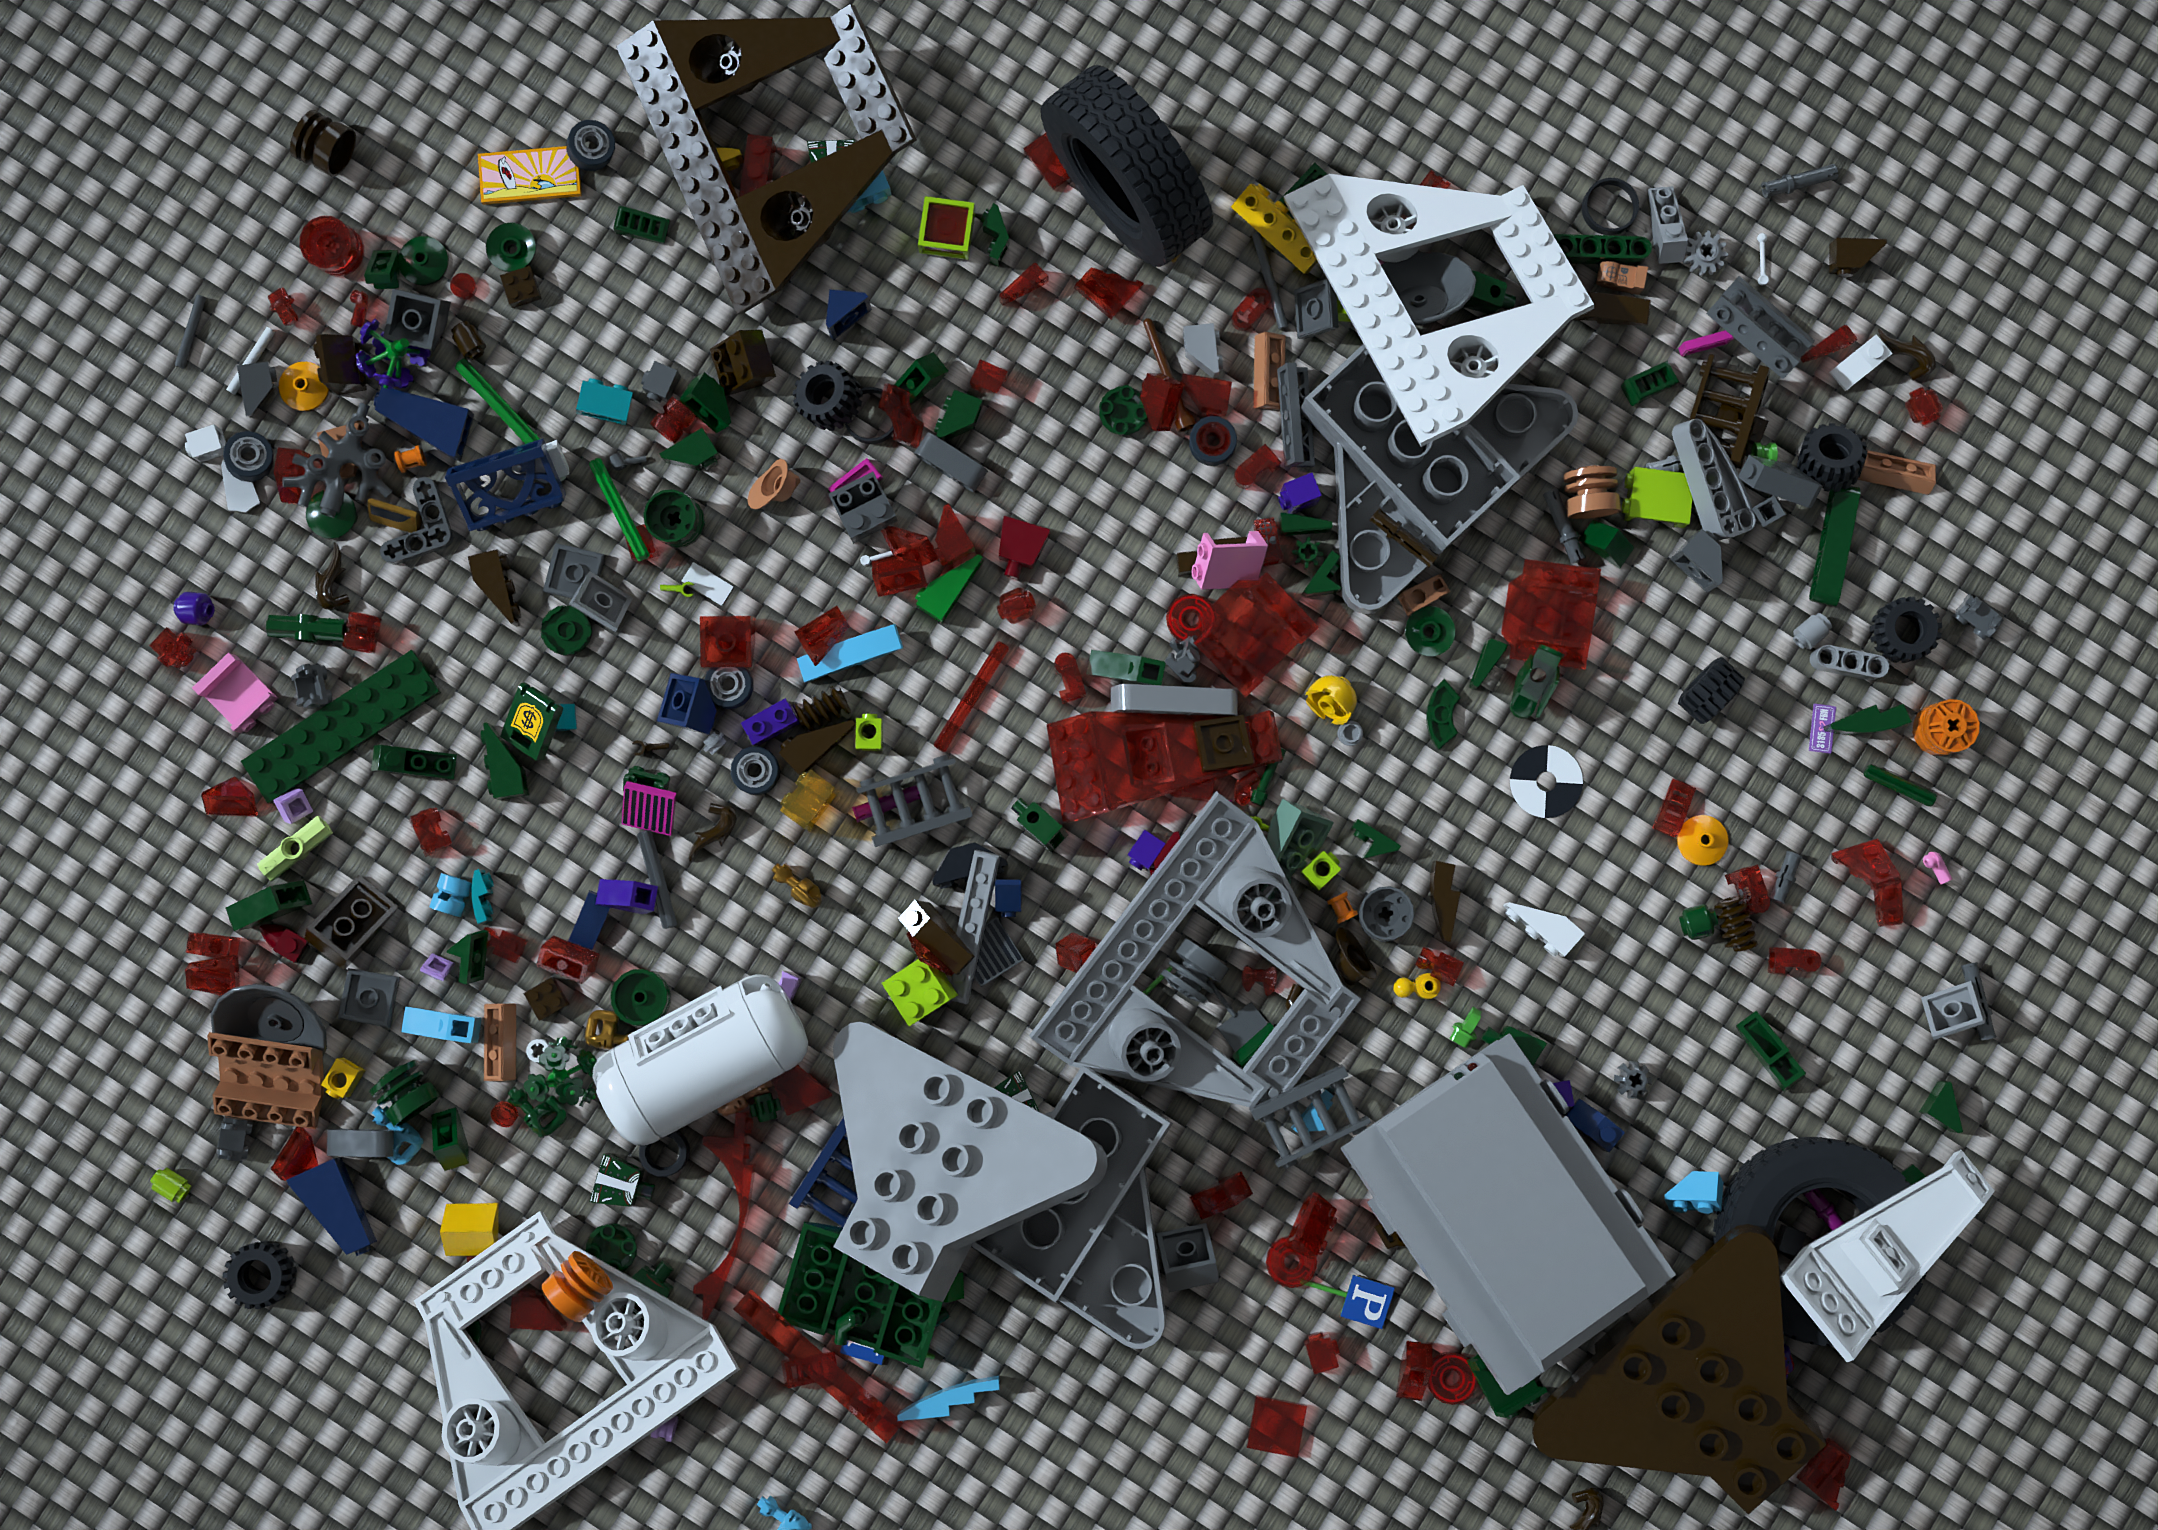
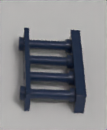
[789,1117,858,1228]

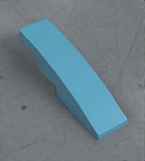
[797,624,903,682]
[897,1376,1000,1421]

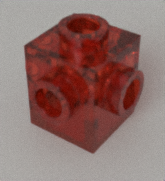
[149,627,197,669]

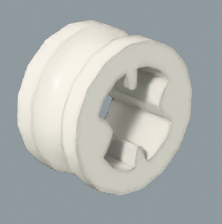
[526,1039,551,1062]

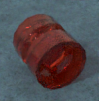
[649,396,697,444]
[342,612,382,654]

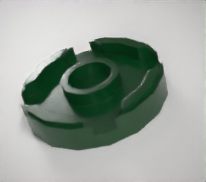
[541,605,592,656]

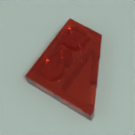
[881,526,939,573]
[1831,838,1900,889]

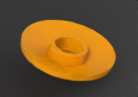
[279,361,329,411]
[1677,815,1728,866]

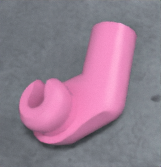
[1923,852,1952,884]

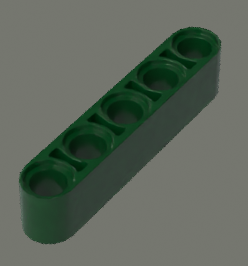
[1553,234,1652,265]
[1809,486,1861,606]

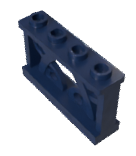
[445,438,566,531]

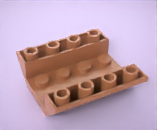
[207,1032,324,1129]

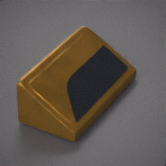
[368,498,422,533]

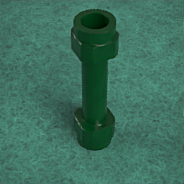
[1249,745,1286,807]

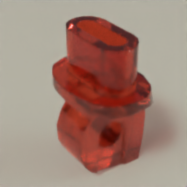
[268,288,298,326]

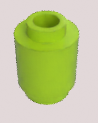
[150,1167,192,1204]

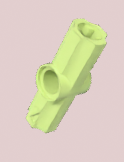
[257,816,333,881]

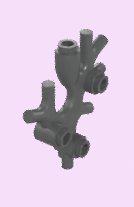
[282,403,393,518]

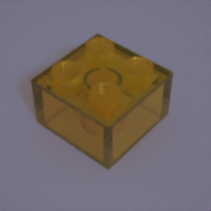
[780,769,840,832]

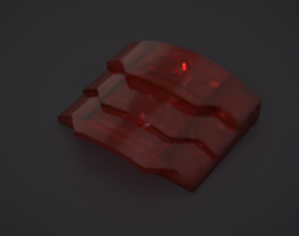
[1501,559,1601,671]
[1193,572,1319,697]

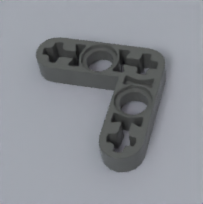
[380,477,454,565]

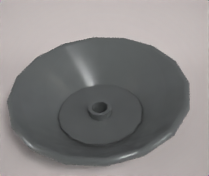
[1381,252,1476,326]
[211,984,327,1056]

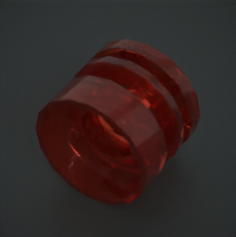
[299,216,364,276]

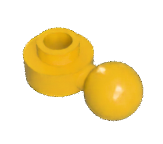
[1393,973,1441,999]

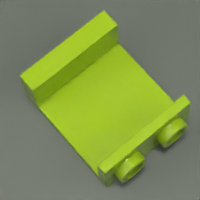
[1621,467,1693,528]

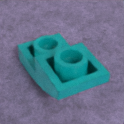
[472,869,494,925]

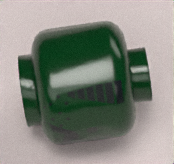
[1679,904,1719,940]

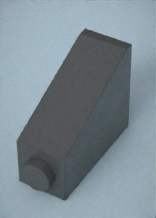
[1738,455,1823,508]

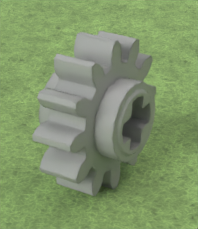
[1683,230,1728,276]

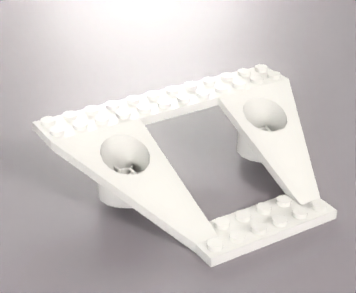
[1284,174,1594,447]
[414,1211,740,1530]

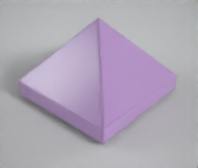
[420,953,455,981]

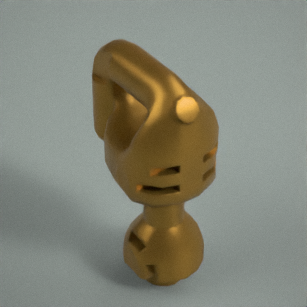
[771,863,822,908]
[585,1010,633,1050]

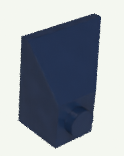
[657,673,716,735]

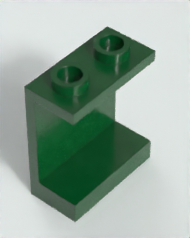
[1467,1354,1548,1419]

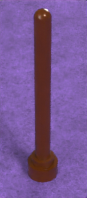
[1143,318,1196,432]

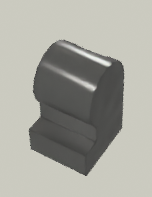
[1752,496,1787,527]

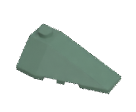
[1259,799,1334,899]

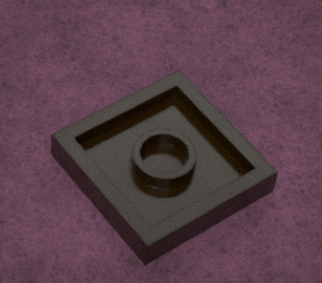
[1193,715,1254,773]

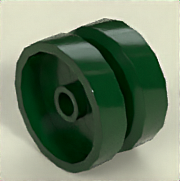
[611,969,671,1026]

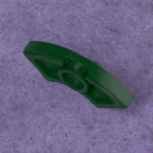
[1426,679,1461,750]

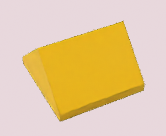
[440,1203,499,1256]

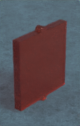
[906,932,954,976]

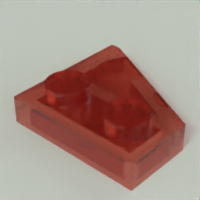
[1074,267,1144,320]
[795,606,850,666]
[185,955,240,996]
[771,1064,832,1116]
[1796,1437,1851,1511]

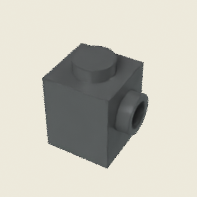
[641,361,681,403]

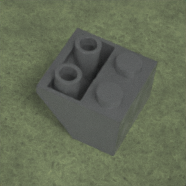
[828,472,898,544]

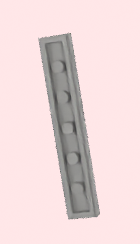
[947,849,1001,1004]

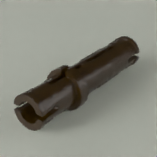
[1369,508,1439,568]

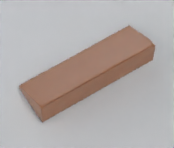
[1254,332,1286,409]
[1858,450,1936,495]
[484,1003,516,1081]

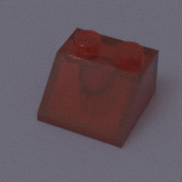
[934,503,976,570]
[700,616,755,667]
[1284,1192,1338,1259]

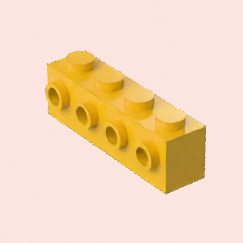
[1231,183,1318,274]

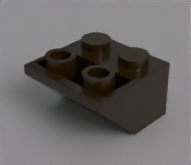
[710,329,776,396]
[313,334,367,395]

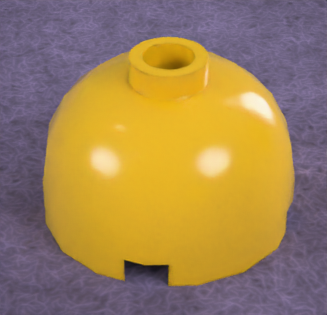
[1305,675,1357,725]

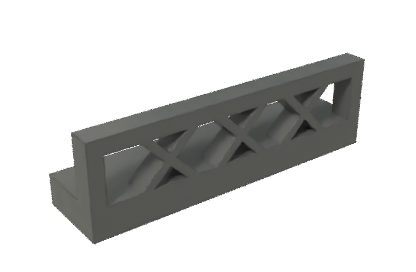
[1277,363,1315,467]

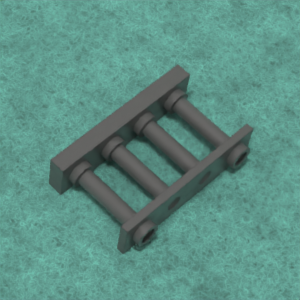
[1706,276,1815,379]
[856,755,973,847]
[1249,1064,1371,1169]

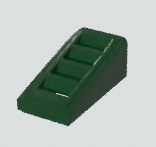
[613,205,670,245]
[1621,360,1679,406]
[1279,513,1333,536]
[1469,638,1508,690]

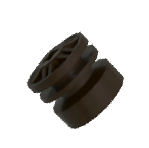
[290,110,356,177]

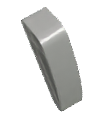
[1672,419,1756,541]
[1110,684,1238,717]

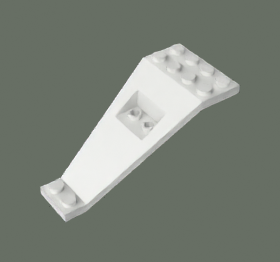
[1779,1150,1995,1362]

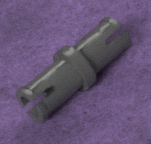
[1769,851,1802,904]

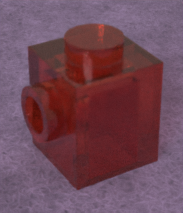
[1303,1331,1340,1375]

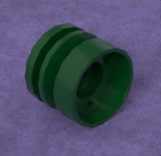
[643,489,705,548]
[369,1060,440,1128]

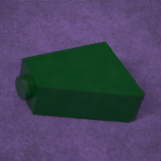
[226,880,313,931]

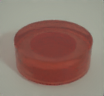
[450,273,477,300]
[491,1101,518,1127]

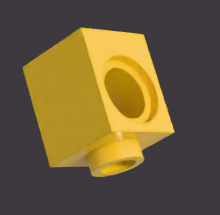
[321,1058,366,1099]

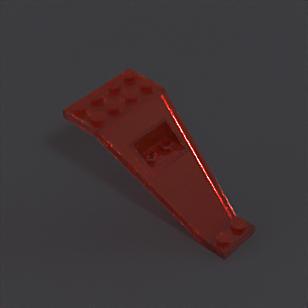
[1047,710,1283,823]

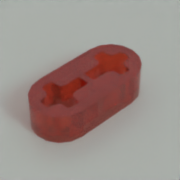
[1231,288,1271,331]

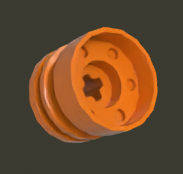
[1912,699,1980,756]
[542,1251,613,1322]

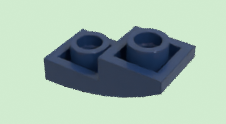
[568,890,610,950]

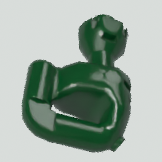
[507,1087,567,1138]

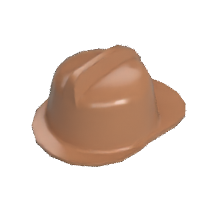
[748,459,800,510]

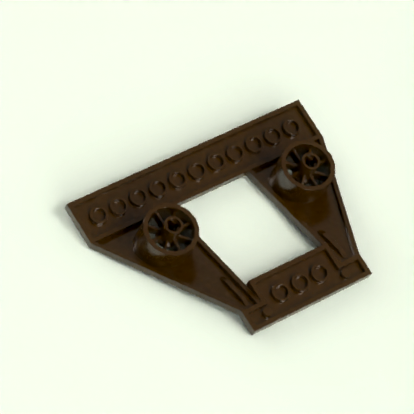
[616,4,917,314]

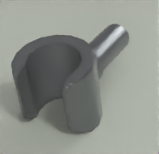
[610,453,647,471]

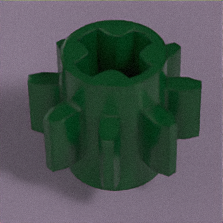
[1291,537,1323,570]
[749,1093,782,1123]

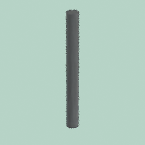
[1252,232,1288,330]

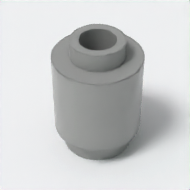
[1793,613,1832,649]

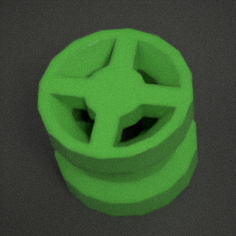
[1751,442,1778,461]

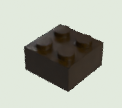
[500,266,542,308]
[523,977,570,1021]

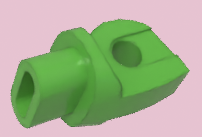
[1449,1007,1482,1049]

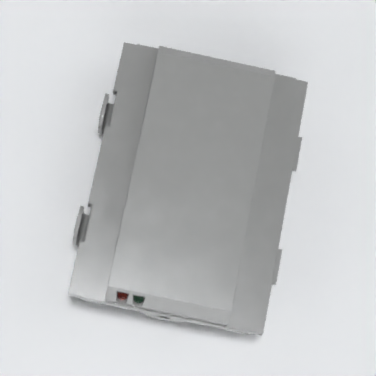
[1341,1033,1676,1395]

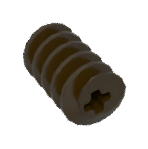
[793,686,851,731]
[1714,895,1758,952]

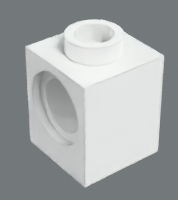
[185,425,226,462]

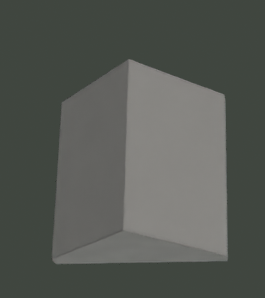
[569,571,633,632]
[1921,981,1986,1040]

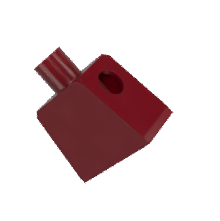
[999,516,1050,580]

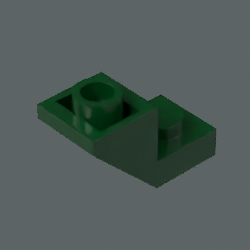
[980,203,1010,267]

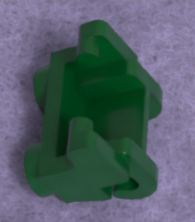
[623,766,670,791]

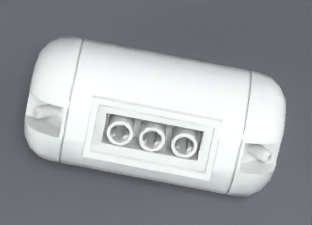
[593,974,808,1146]

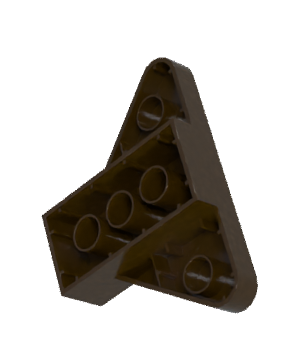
[1532,1224,1826,1515]

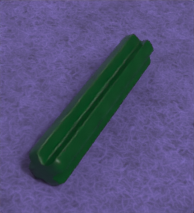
[1864,764,1937,806]

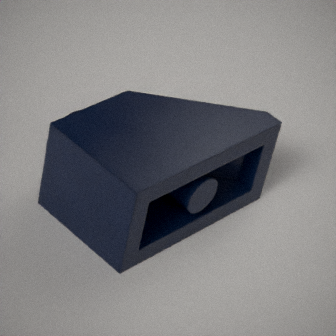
[995,880,1022,917]
[1564,1098,1625,1152]

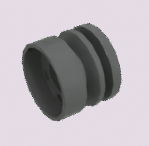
[1359,886,1414,942]
[1161,938,1229,1005]

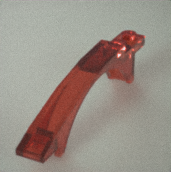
[693,1111,756,1321]
[733,1289,903,1444]

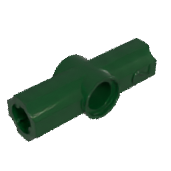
[266,614,348,642]

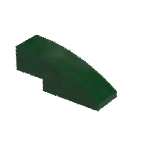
[1823,704,1912,735]
[1736,1011,1806,1092]

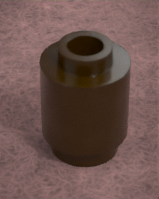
[451,321,486,360]

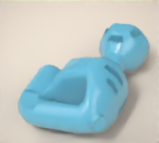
[372,1106,423,1165]
[757,1495,812,1530]

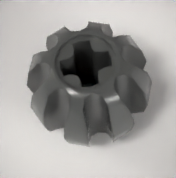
[1614,1060,1652,1099]

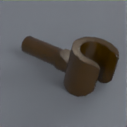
[632,740,669,756]

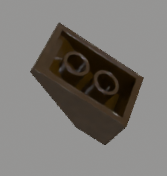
[304,875,398,970]

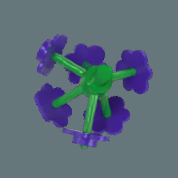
[356,319,431,389]

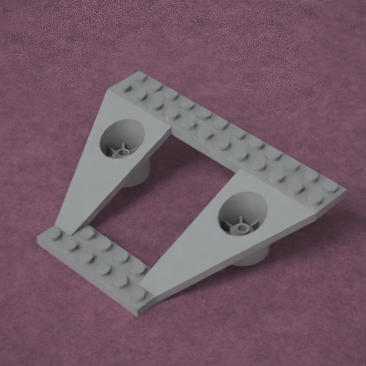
[1029,791,1361,1108]

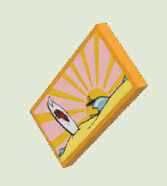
[478,146,582,205]

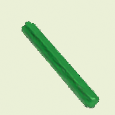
[455,358,540,444]
[589,458,650,561]

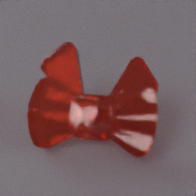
[1242,965,1277,996]

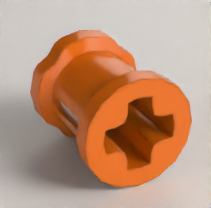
[395,445,427,473]
[1327,891,1358,924]

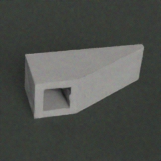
[1648,186,1688,264]

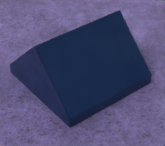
[826,289,872,341]

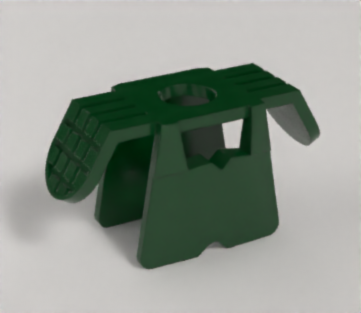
[1509,644,1565,719]

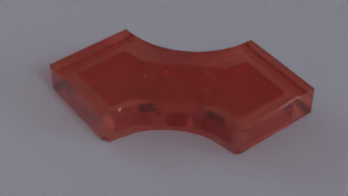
[878,383,924,448]

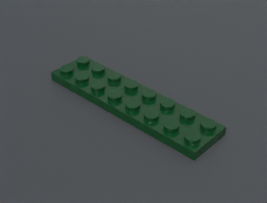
[241,650,441,804]

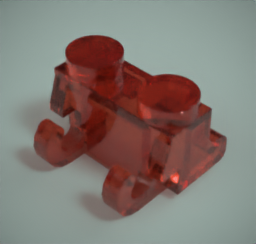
[409,807,452,857]

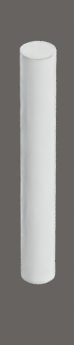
[226,327,276,395]

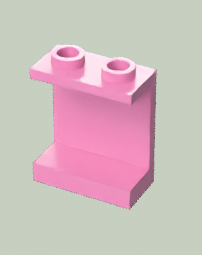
[1192,531,1268,590]
[192,652,278,733]

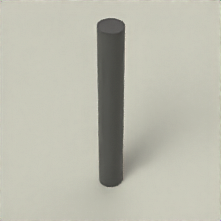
[174,295,206,369]

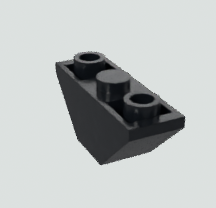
[932,842,1008,889]

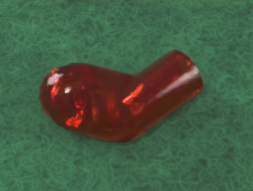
[350,290,368,327]
[1234,769,1261,806]

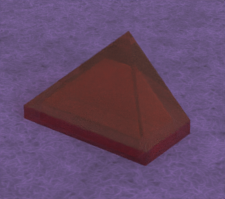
[201,776,258,816]
[270,1126,318,1181]

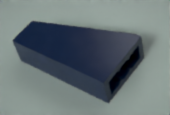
[374,386,474,462]
[286,1157,377,1256]

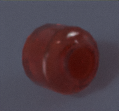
[1905,387,1944,426]
[997,587,1036,624]

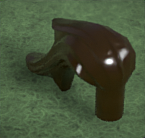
[1878,329,1936,381]
[315,542,350,610]
[689,803,737,862]
[1569,1487,1604,1530]

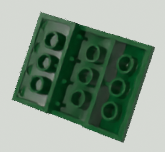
[775,1222,943,1369]

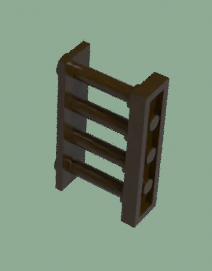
[1689,354,1770,469]

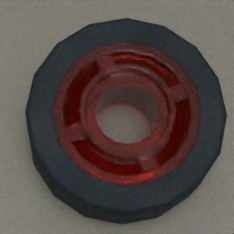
[1189,416,1237,466]

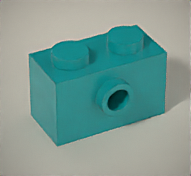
[576,378,633,426]

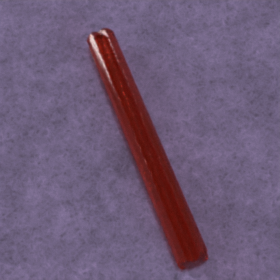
[934,641,1009,752]

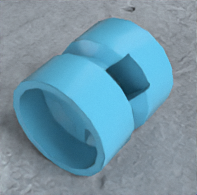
[429,873,472,917]

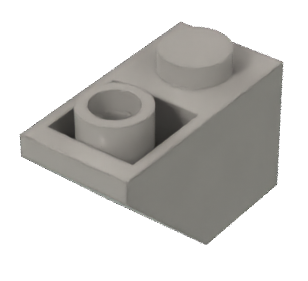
[1183,323,1223,379]

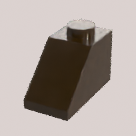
[1829,237,1887,278]

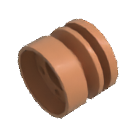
[1563,465,1621,519]

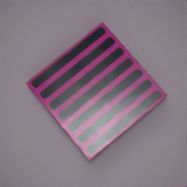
[622,781,676,836]

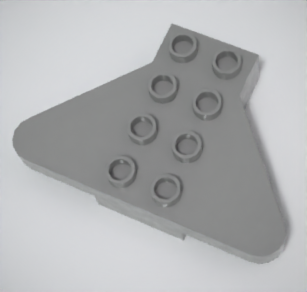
[1300,344,1578,614]
[833,1022,1108,1302]
[972,1066,1173,1349]

